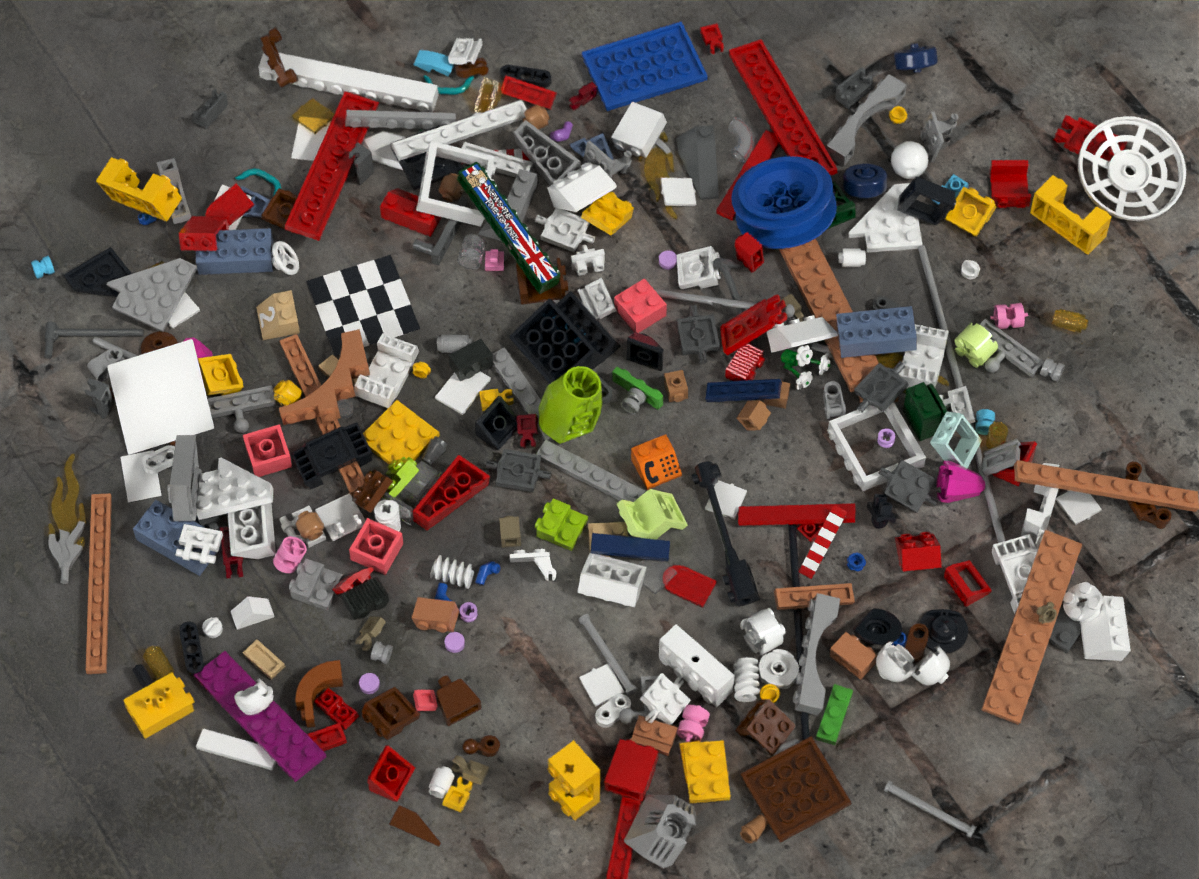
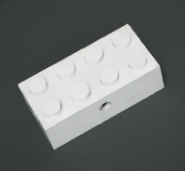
[659,624,734,708]

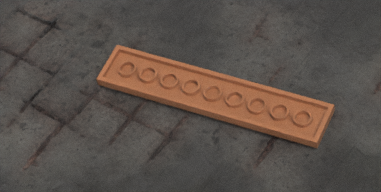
[779,238,879,392]
[981,530,1082,725]

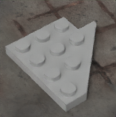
[107,258,197,332]

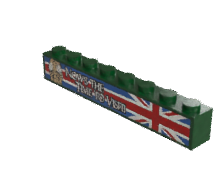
[457,162,560,294]

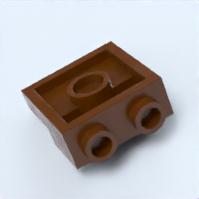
[261,188,298,233]
[352,469,393,513]
[362,687,420,740]

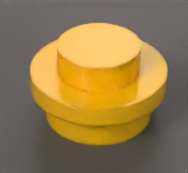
[889,106,907,124]
[412,362,431,378]
[760,684,780,703]

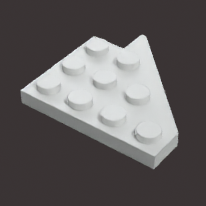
[849,183,922,253]
[196,458,273,520]

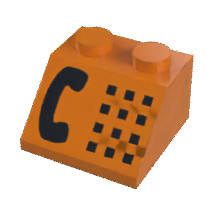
[631,434,682,490]

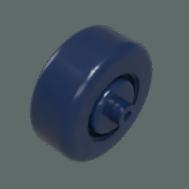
[894,43,938,73]
[843,164,887,198]

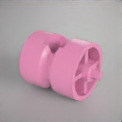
[990,303,1028,329]
[273,536,307,573]
[677,705,710,742]

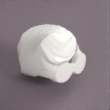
[234,679,274,715]

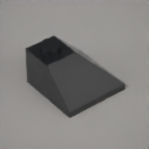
[626,332,664,372]

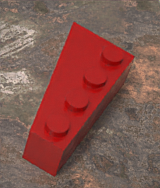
[412,455,490,531]

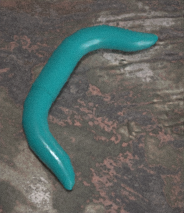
[423,75,474,95]
[235,168,281,196]

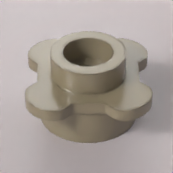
[1036,602,1057,624]

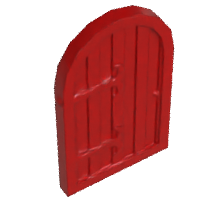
[205,183,254,226]
[663,565,717,608]

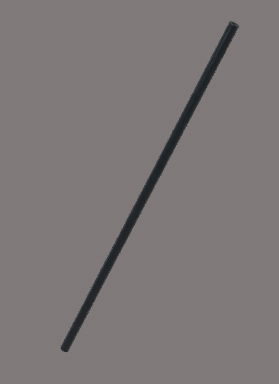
[788,524,810,741]

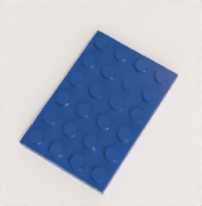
[582,21,708,111]

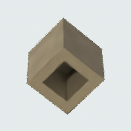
[499,516,521,548]

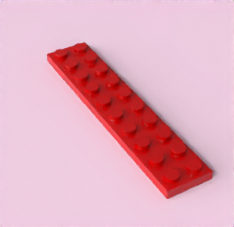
[729,39,838,176]
[284,91,379,241]

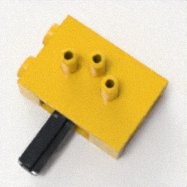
[123,664,195,739]

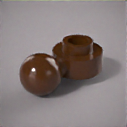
[462,735,500,757]

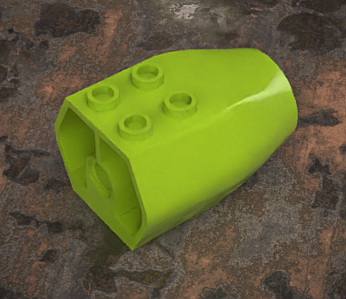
[539,366,602,444]

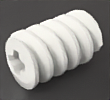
[374,500,401,532]
[430,555,474,589]
[733,657,760,702]

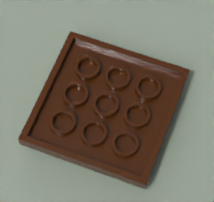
[740,736,852,843]

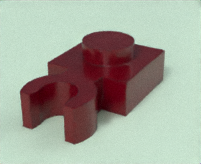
[569,82,597,111]
[517,414,538,448]

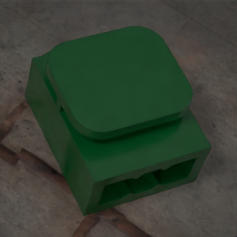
[903,382,947,441]

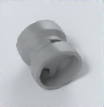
[1040,357,1065,382]
[621,388,646,414]

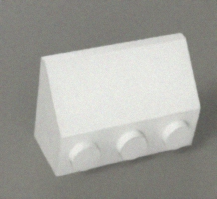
[547,163,617,212]
[767,315,838,352]
[228,503,276,559]
[578,553,647,607]
[1079,596,1131,661]

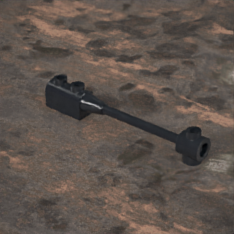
[691,461,760,606]

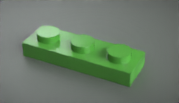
[612,367,663,410]
[816,684,853,745]

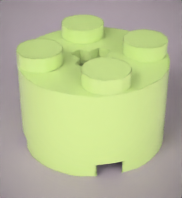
[954,323,998,368]

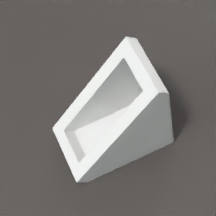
[231,596,274,630]

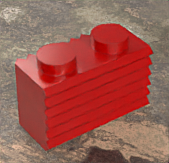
[735,232,764,273]
[725,343,765,381]

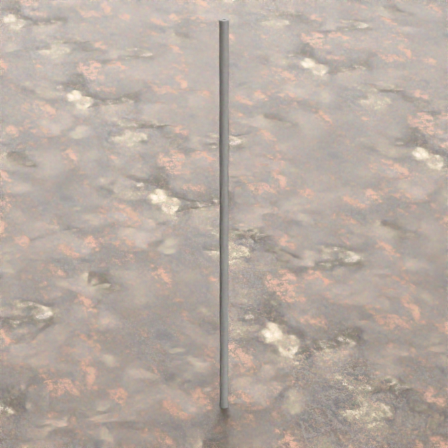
[918,245,1006,543]

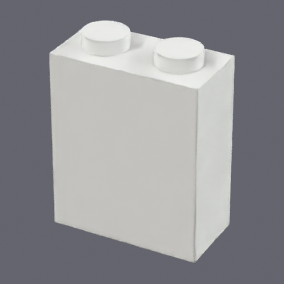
[611,102,667,158]

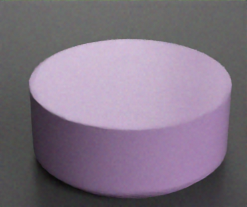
[659,251,677,270]
[445,632,465,653]
[359,673,380,694]

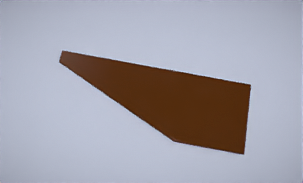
[389,805,441,846]

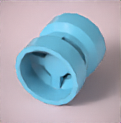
[31,256,55,279]
[975,409,995,435]

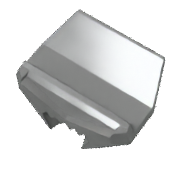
[624,794,696,868]

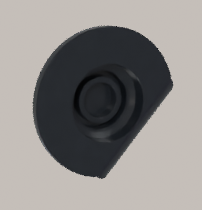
[853,608,902,645]
[918,609,968,654]

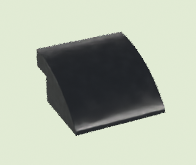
[509,291,621,384]

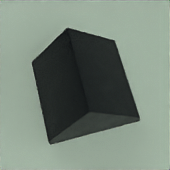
[475,396,517,450]

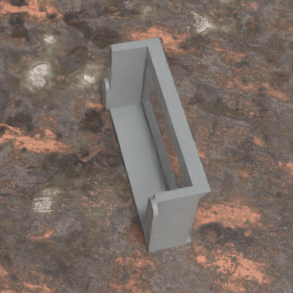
[167,435,202,521]

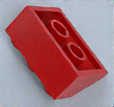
[380,188,442,237]

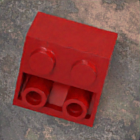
[895,532,942,571]

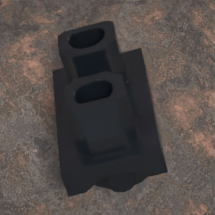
[867,494,896,529]

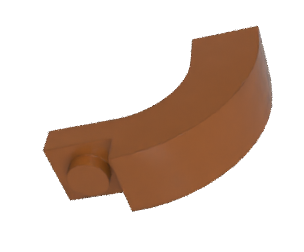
[296,660,343,728]

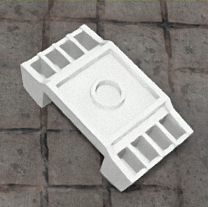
[899,324,949,388]
[354,333,419,408]
[1021,463,1059,545]
[992,534,1038,613]

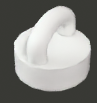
[961,260,980,279]
[202,617,223,638]

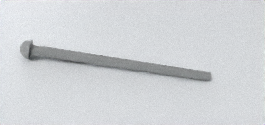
[654,289,795,318]

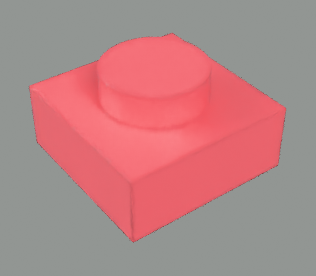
[413,690,438,711]

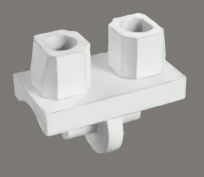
[571,245,605,276]

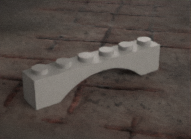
[825,74,907,167]
[793,593,840,715]

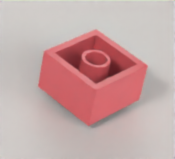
[614,278,667,333]
[243,424,292,477]
[349,518,404,575]

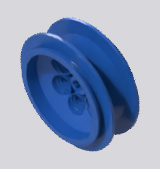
[731,156,837,249]

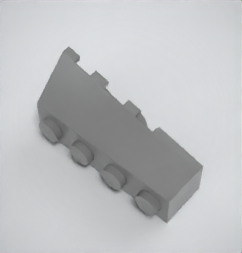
[479,169,537,241]

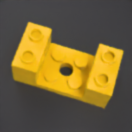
[96,157,182,222]
[1030,175,1111,255]
[548,740,600,821]

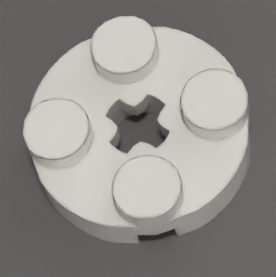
[1063,582,1103,623]
[759,649,799,689]

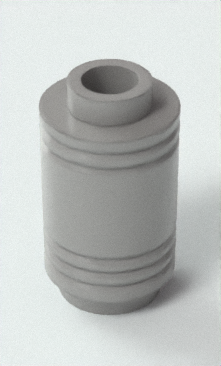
[437,335,472,353]

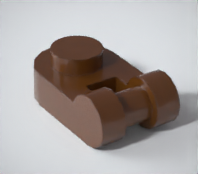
[455,58,489,78]

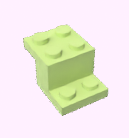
[617,489,688,539]

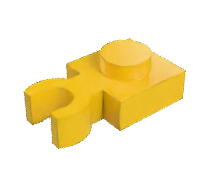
[479,389,514,411]
[442,776,473,813]

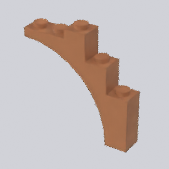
[279,329,370,425]

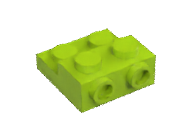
[382,457,420,499]
[535,498,588,551]

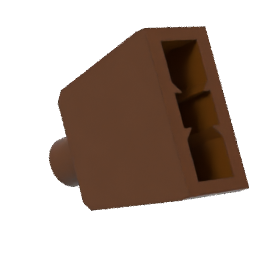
[436,675,481,727]

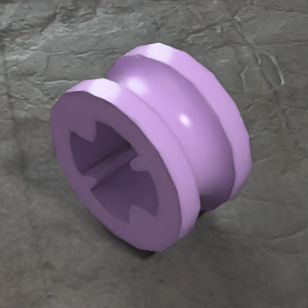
[877,428,895,448]
[460,602,477,622]

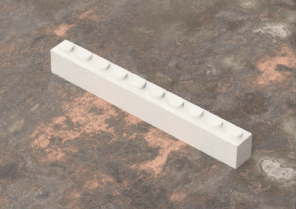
[258,53,438,112]

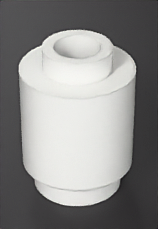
[838,248,866,267]
[429,766,455,798]

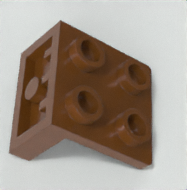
[735,699,796,755]

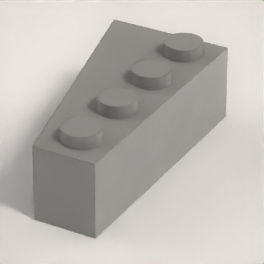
[513,120,581,186]

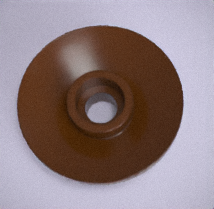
[141,331,178,354]

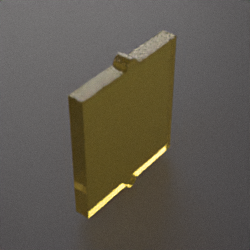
[292,98,334,134]

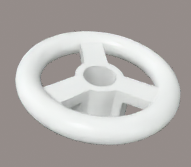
[272,241,299,275]

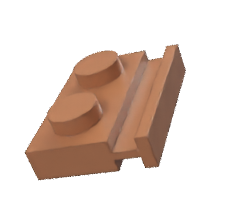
[631,715,678,756]

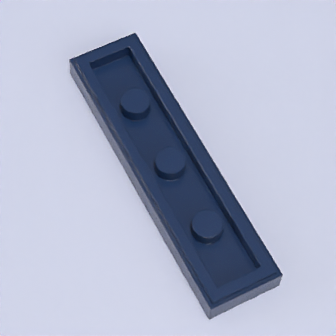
[705,379,782,402]
[590,533,670,561]

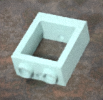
[930,411,982,468]

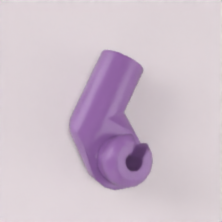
[550,122,573,142]

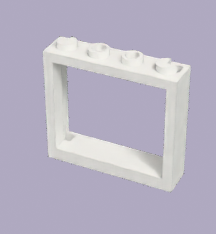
[416,141,496,227]
[827,402,926,492]

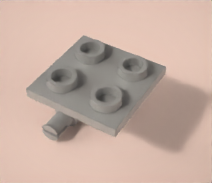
[920,111,959,163]
[582,140,632,178]

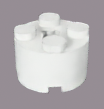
[741,608,786,655]

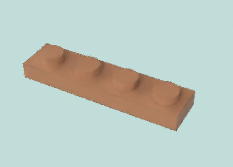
[774,583,855,610]

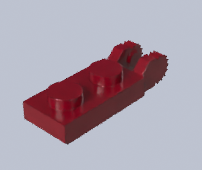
[220,527,243,579]

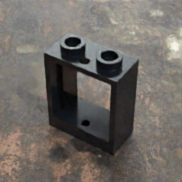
[897,176,956,226]

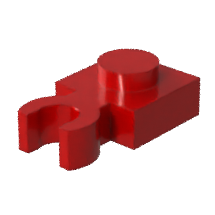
[700,23,724,55]

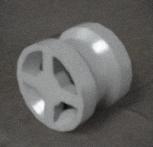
[371,641,393,664]

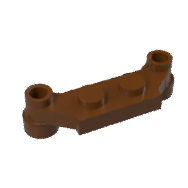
[260,27,298,88]
[1125,461,1172,529]

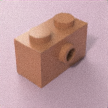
[412,597,459,633]
[830,632,877,680]

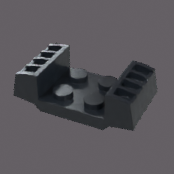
[291,422,372,489]

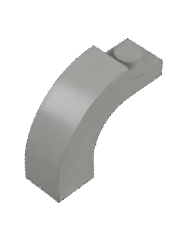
[157,158,191,224]

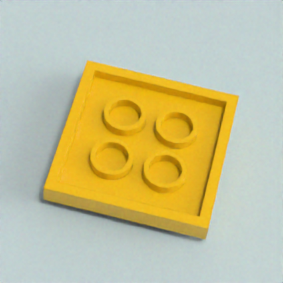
[363,400,440,464]

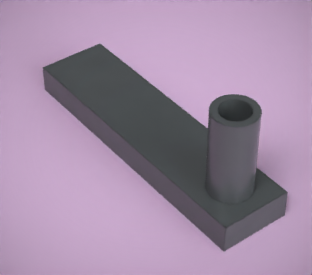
[413,196,469,266]

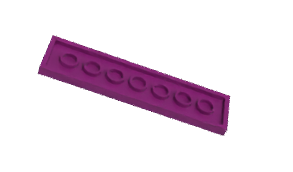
[194,651,326,782]

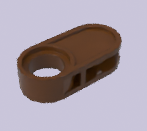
[905,624,929,663]

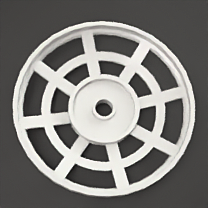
[1078,116,1186,221]

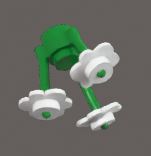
[781,345,830,390]

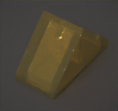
[473,77,502,113]

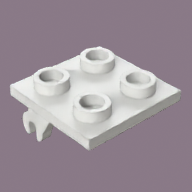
[315,493,366,541]
[510,549,556,581]

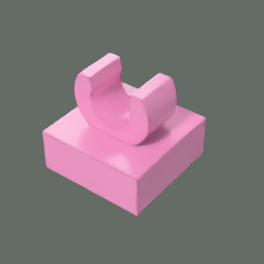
[485,249,504,271]

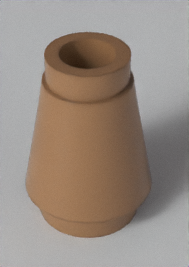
[740,814,768,844]

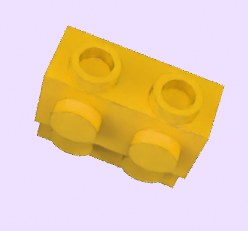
[945,187,996,237]
[581,192,634,236]
[198,354,244,396]

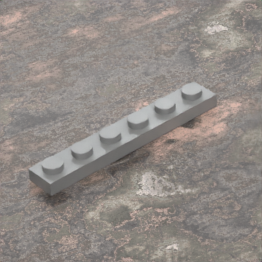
[345,110,456,130]
[493,347,553,442]
[536,440,645,502]

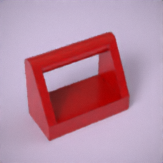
[944,560,992,607]

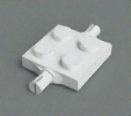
[535,208,595,252]
[640,673,691,725]

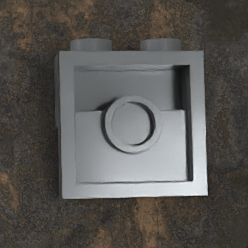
[289,559,343,611]

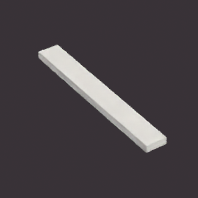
[391,100,527,161]

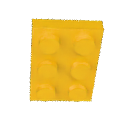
[683,740,730,803]

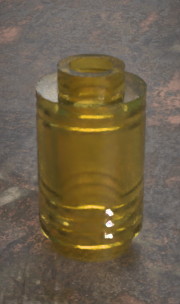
[1052,308,1089,333]
[986,422,1008,449]
[143,645,174,680]

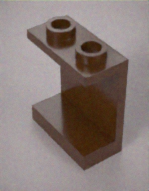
[516,258,569,305]

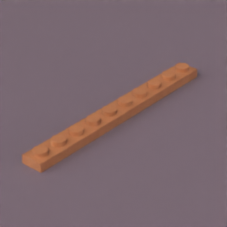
[280,334,365,496]
[1014,460,1199,512]
[86,494,112,674]

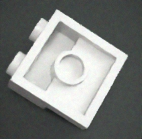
[677,246,722,290]

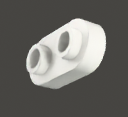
[142,445,175,474]
[595,694,631,728]

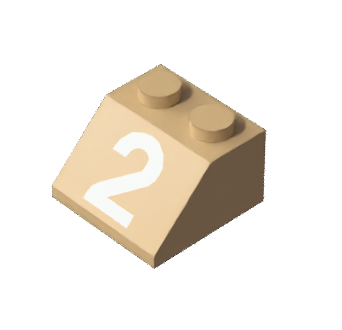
[256,290,300,340]

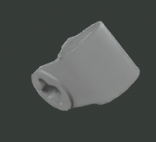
[87,347,125,382]
[823,381,846,420]

